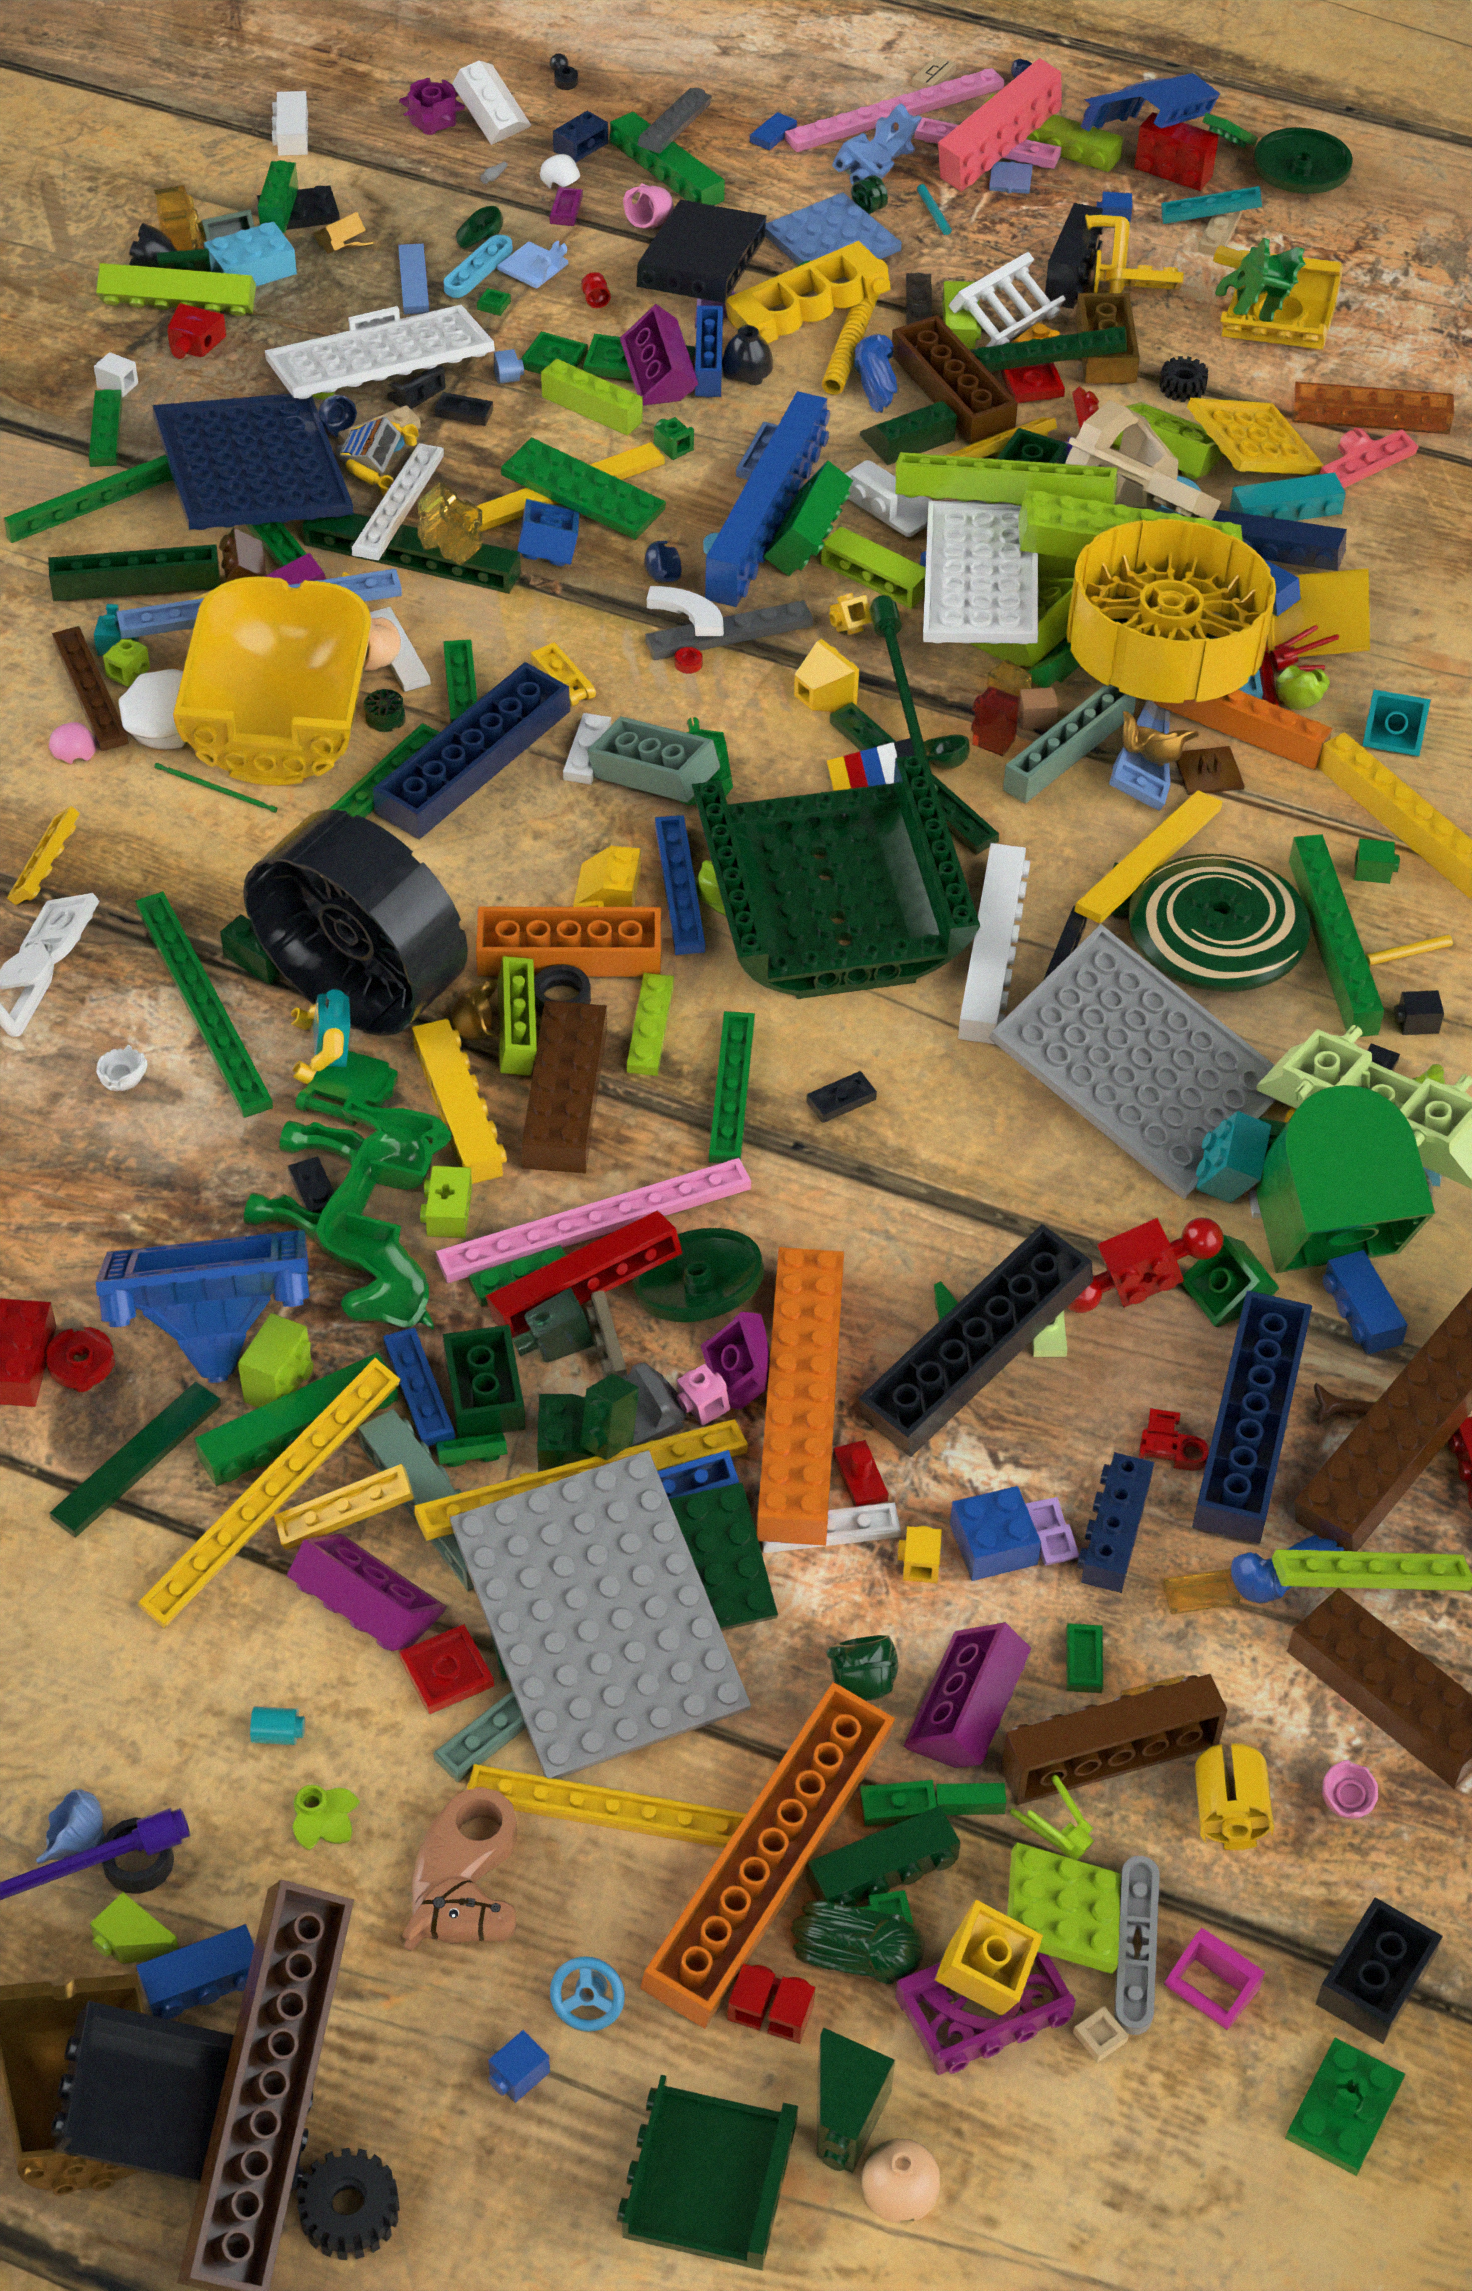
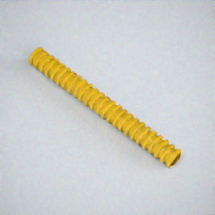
[821,259,889,395]

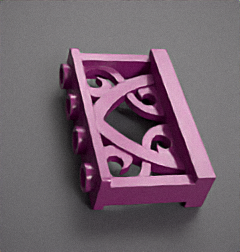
[895,1952,1076,2075]

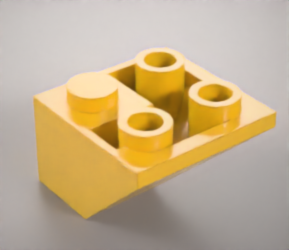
[794,639,859,712]

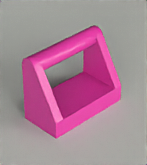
[1164,1928,1265,2030]

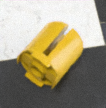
[1195,1743,1274,1850]

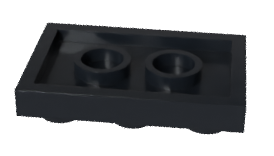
[257,185,340,230]

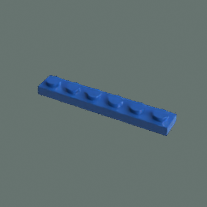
[655,815,705,955]

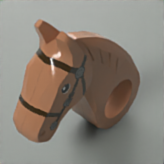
[403,1787,517,1951]

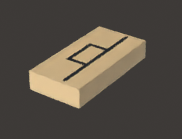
[912,56,957,89]

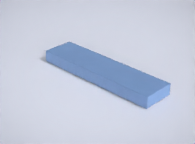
[398,243,429,314]

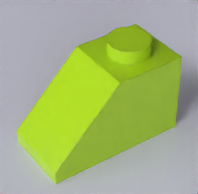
[90,1892,179,1963]

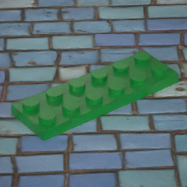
[501,437,666,540]

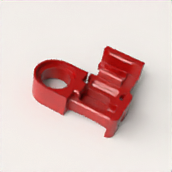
[1138,1408,1209,1471]

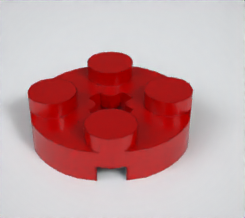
[46,1327,116,1392]

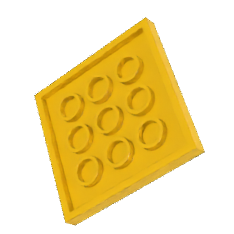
[1186,398,1324,476]

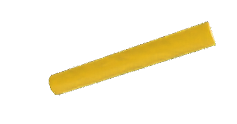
[1365,934,1453,966]

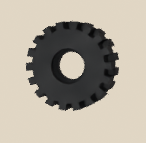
[297,2148,400,2260]

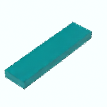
[1161,186,1262,224]

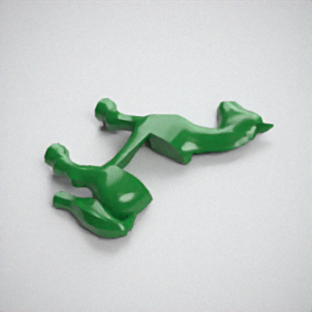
[243,1097,451,1330]

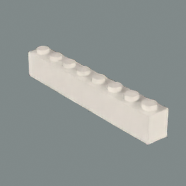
[958,843,1030,1044]

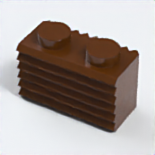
[219,528,267,582]

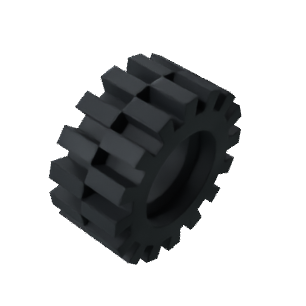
[1159,356,1208,402]

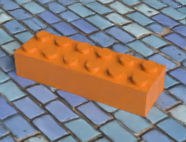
[476,906,661,977]

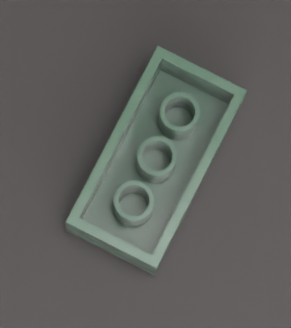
[587,716,720,802]

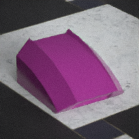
[700,1312,770,1410]

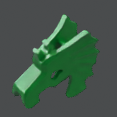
[1215,238,1306,322]

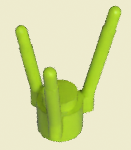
[1010,1775,1095,1860]

